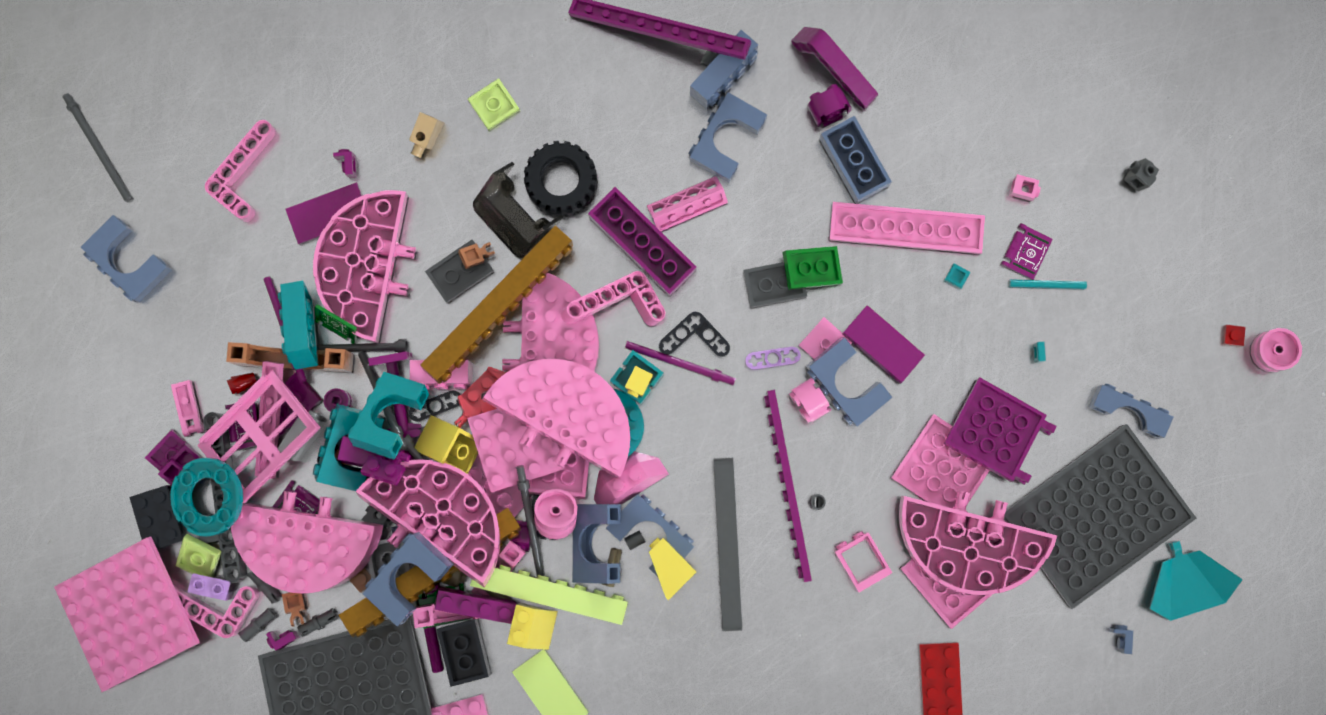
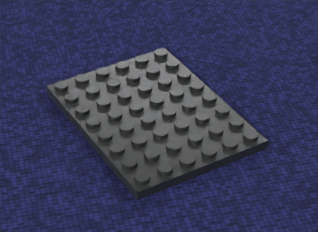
[1004,424,1197,609]
[258,617,432,715]

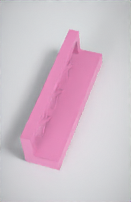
[647,176,728,231]

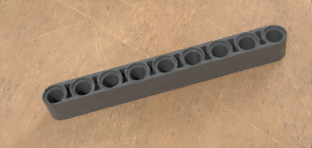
[203,412,247,583]
[714,458,742,631]

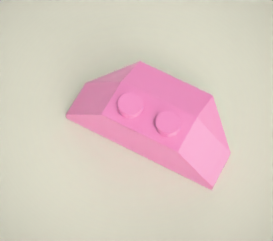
[594,451,669,504]

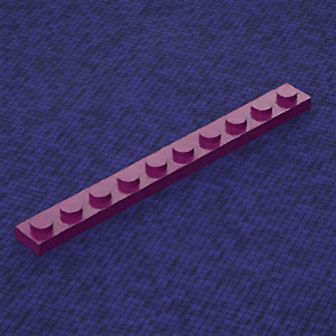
[568,0,751,60]
[764,390,812,582]

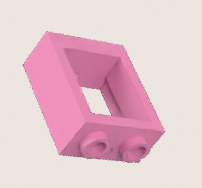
[833,531,892,592]

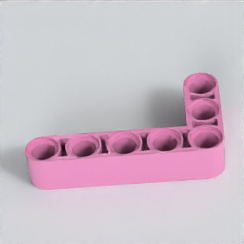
[205,120,276,222]
[561,271,665,326]
[174,585,259,638]

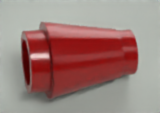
[227,372,257,395]

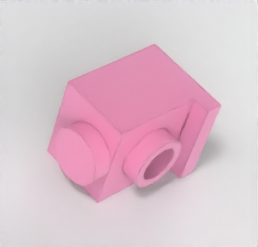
[1009,174,1041,201]

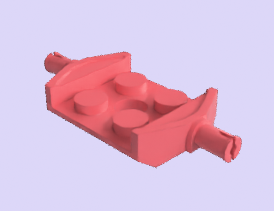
[454,367,510,428]

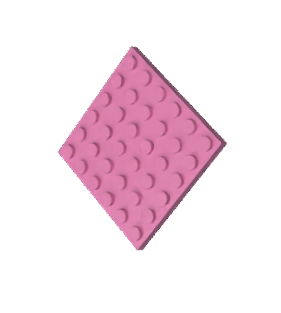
[54,537,200,692]

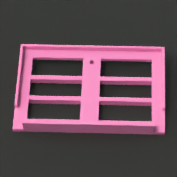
[197,370,321,503]

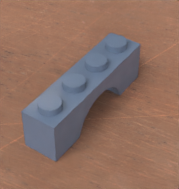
[1089,383,1174,439]

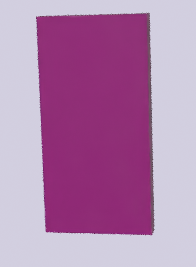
[285,182,362,245]
[842,305,925,384]

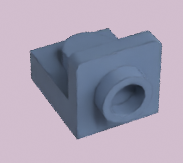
[1110,625,1133,654]

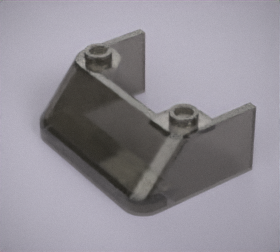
[473,162,563,258]

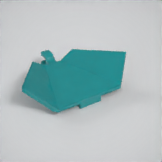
[1149,541,1243,621]

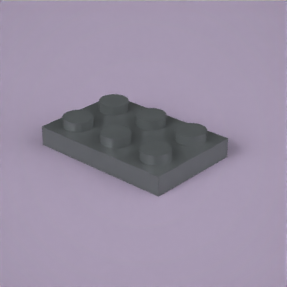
[425,239,494,303]
[743,262,807,308]

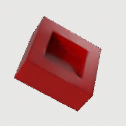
[1222,325,1246,347]

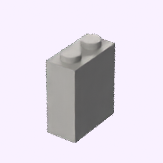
[277,410,326,462]

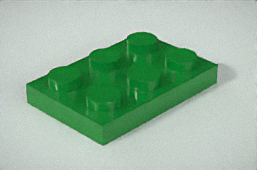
[782,246,843,290]

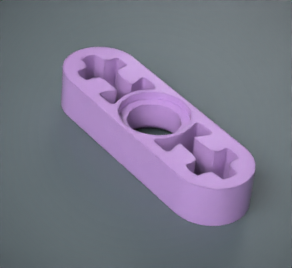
[745,347,801,370]

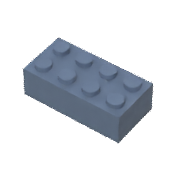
[690,30,758,110]
[819,116,892,204]

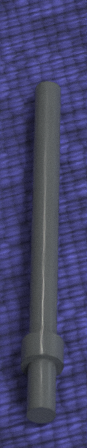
[358,351,408,450]
[516,465,544,576]

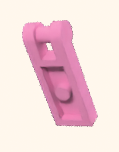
[171,380,204,437]

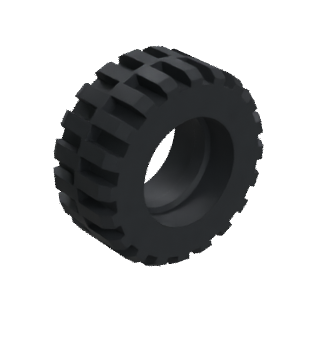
[524,141,598,217]

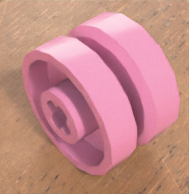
[1251,328,1302,372]
[534,489,578,539]

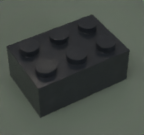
[129,485,187,550]
[437,619,491,687]

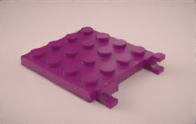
[944,377,1057,485]

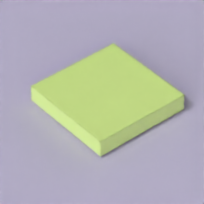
[468,78,520,131]
[175,534,221,577]

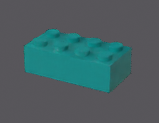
[278,280,318,370]

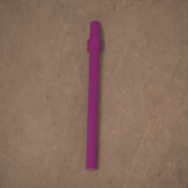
[263,276,307,383]
[625,341,736,385]

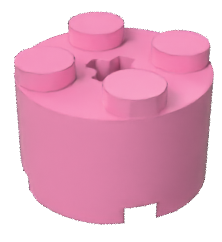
[789,378,832,423]

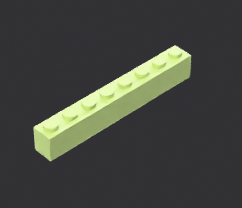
[470,565,628,625]

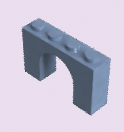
[688,92,767,183]
[81,215,172,302]
[806,337,893,427]
[606,494,694,577]
[572,504,621,584]
[363,532,454,626]

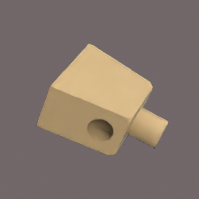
[409,112,444,158]

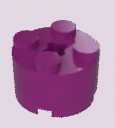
[807,84,852,127]

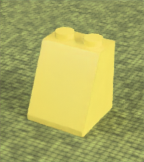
[415,415,478,474]
[649,537,697,600]
[507,603,558,650]

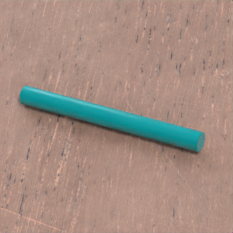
[1009,279,1087,289]

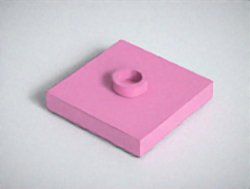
[798,317,852,359]

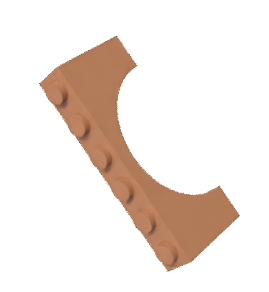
[226,342,354,373]

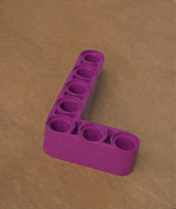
[791,27,878,109]

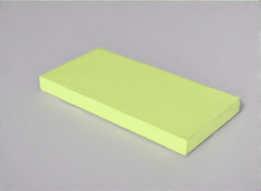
[512,649,589,715]

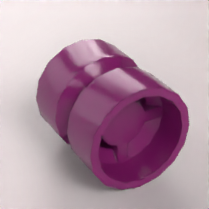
[323,388,354,412]

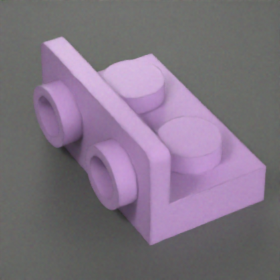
[188,573,233,601]

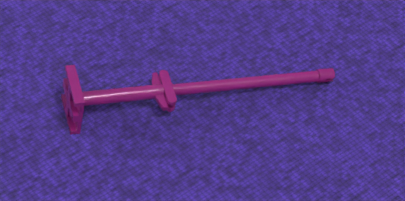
[368,351,422,460]

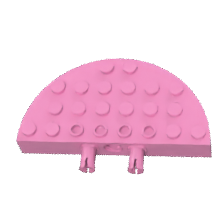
[313,190,416,343]
[502,273,600,372]
[482,359,630,478]
[356,460,500,587]
[899,490,1057,595]
[231,491,383,594]

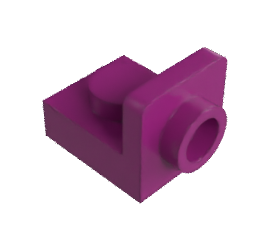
[333,149,357,178]
[511,520,530,552]
[266,630,300,651]

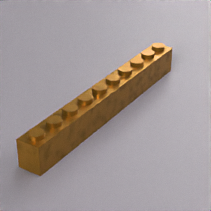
[420,226,573,385]
[338,508,521,637]

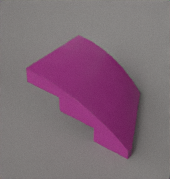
[279,372,322,438]
[145,429,202,486]

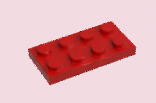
[919,642,963,715]

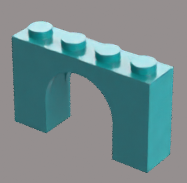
[348,372,429,460]
[312,404,384,491]

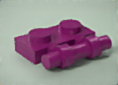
[360,449,411,486]

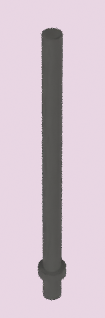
[62,93,132,202]

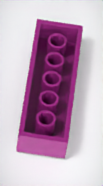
[588,187,697,297]

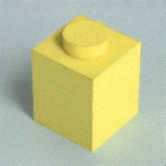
[625,366,653,398]

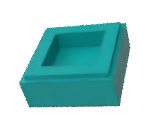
[944,263,970,289]
[1033,342,1046,363]

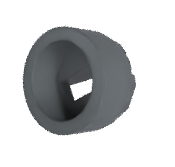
[809,494,826,510]

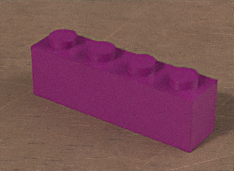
[434,586,516,624]

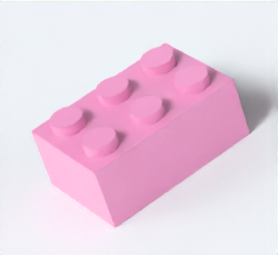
[410,360,473,390]

